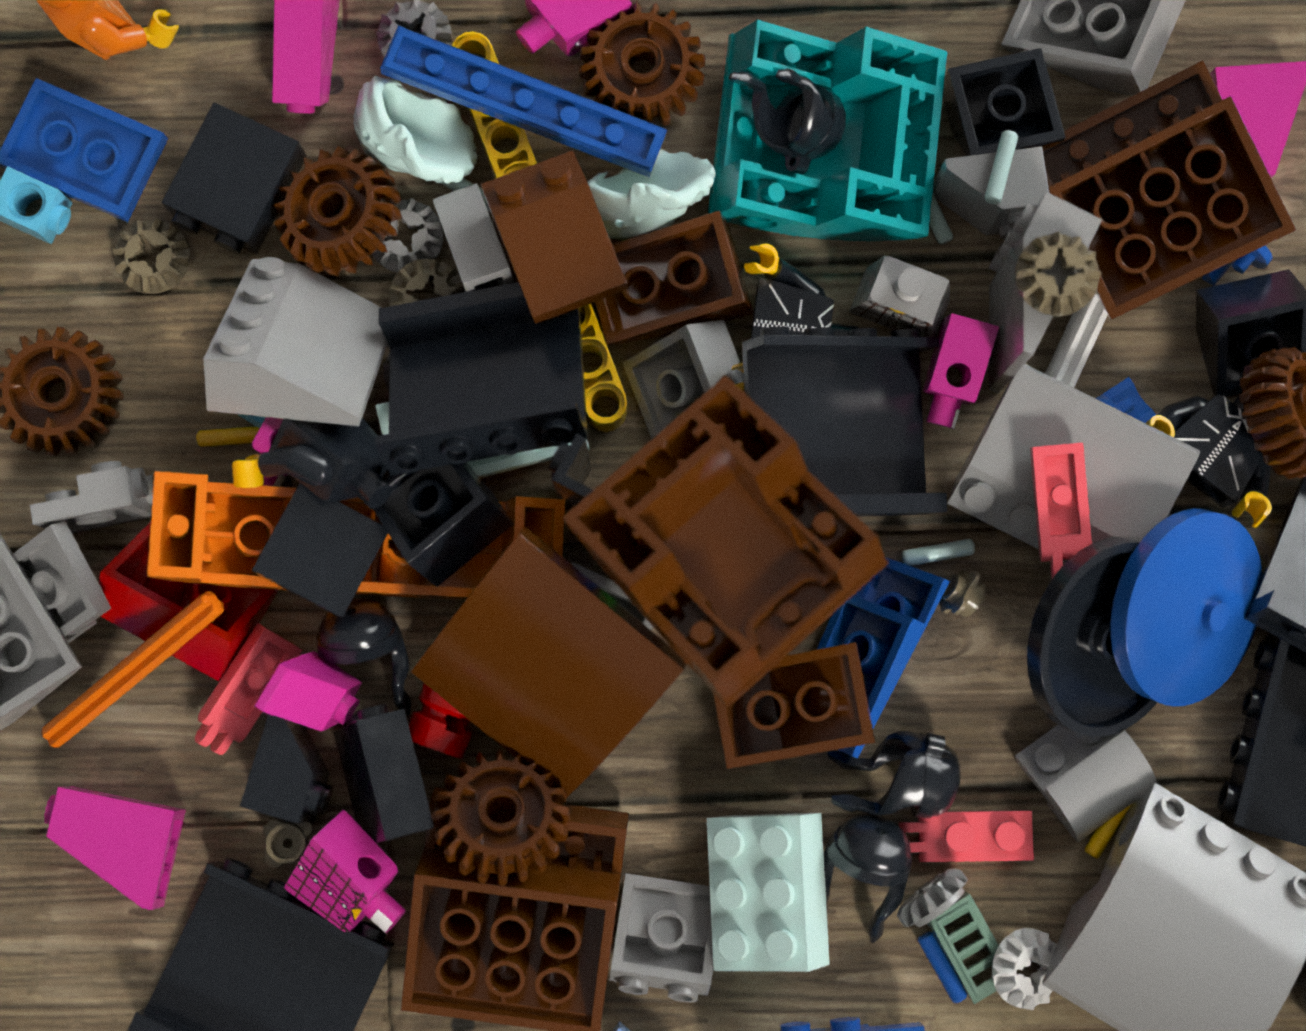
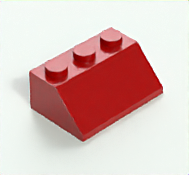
[98,522,278,681]

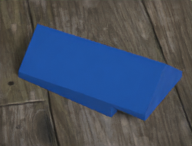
[817,557,950,759]

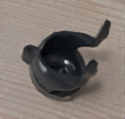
[729,68,846,174]
[316,598,412,726]
[827,731,961,819]
[824,814,912,943]

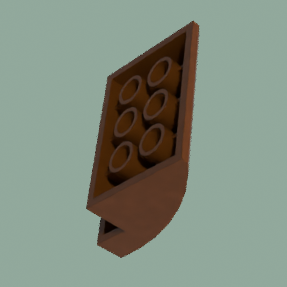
[1034,60,1296,320]
[411,527,687,797]
[401,787,629,1031]

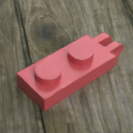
[1030,442,1092,579]
[195,623,302,755]
[899,810,1034,862]

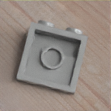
[30,461,154,534]
[13,521,111,643]
[609,873,713,1003]

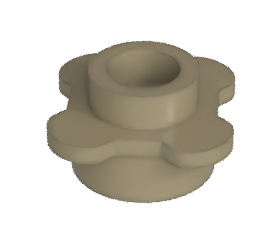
[941,570,986,618]
[263,819,313,868]

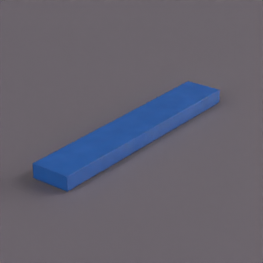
[380,25,667,177]

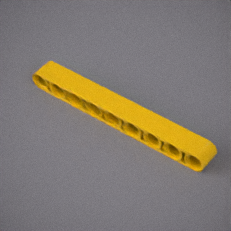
[452,31,627,432]

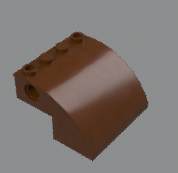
[562,375,888,707]

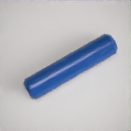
[917,931,967,1003]

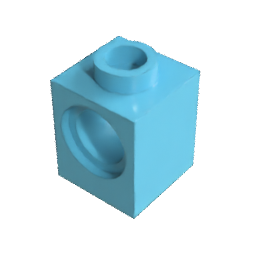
[0,166,73,244]

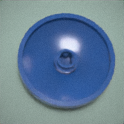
[1111,509,1262,707]

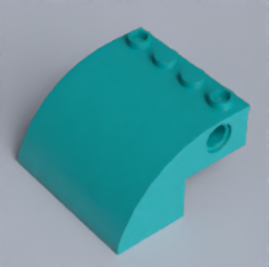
[708,19,948,241]

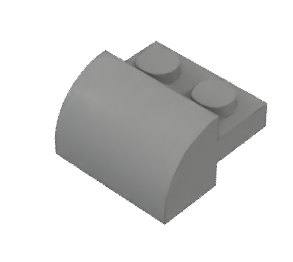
[1015,725,1156,843]

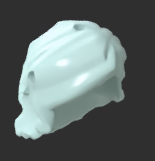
[353,76,478,184]
[587,149,716,241]

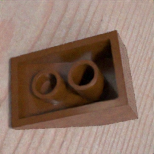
[481,150,629,324]
[595,210,754,346]
[713,642,876,769]

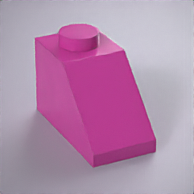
[255,651,362,732]

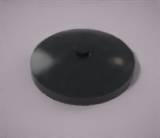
[1027,538,1157,737]

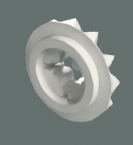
[992,928,1057,1010]

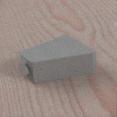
[432,183,514,292]

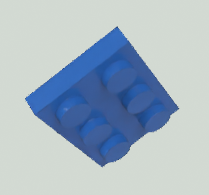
[0,78,168,222]

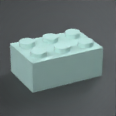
[707,813,830,972]

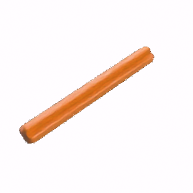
[41,591,224,748]

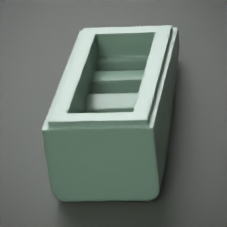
[927,892,999,1004]

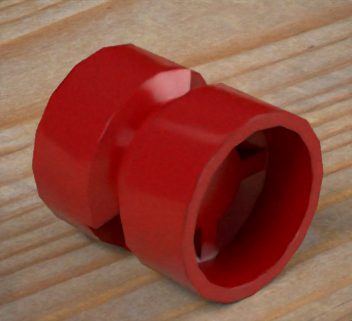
[408,683,472,759]

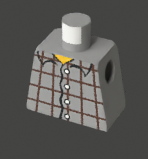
[849,256,950,337]

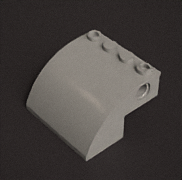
[1042,783,1306,1031]

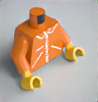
[36,0,179,60]

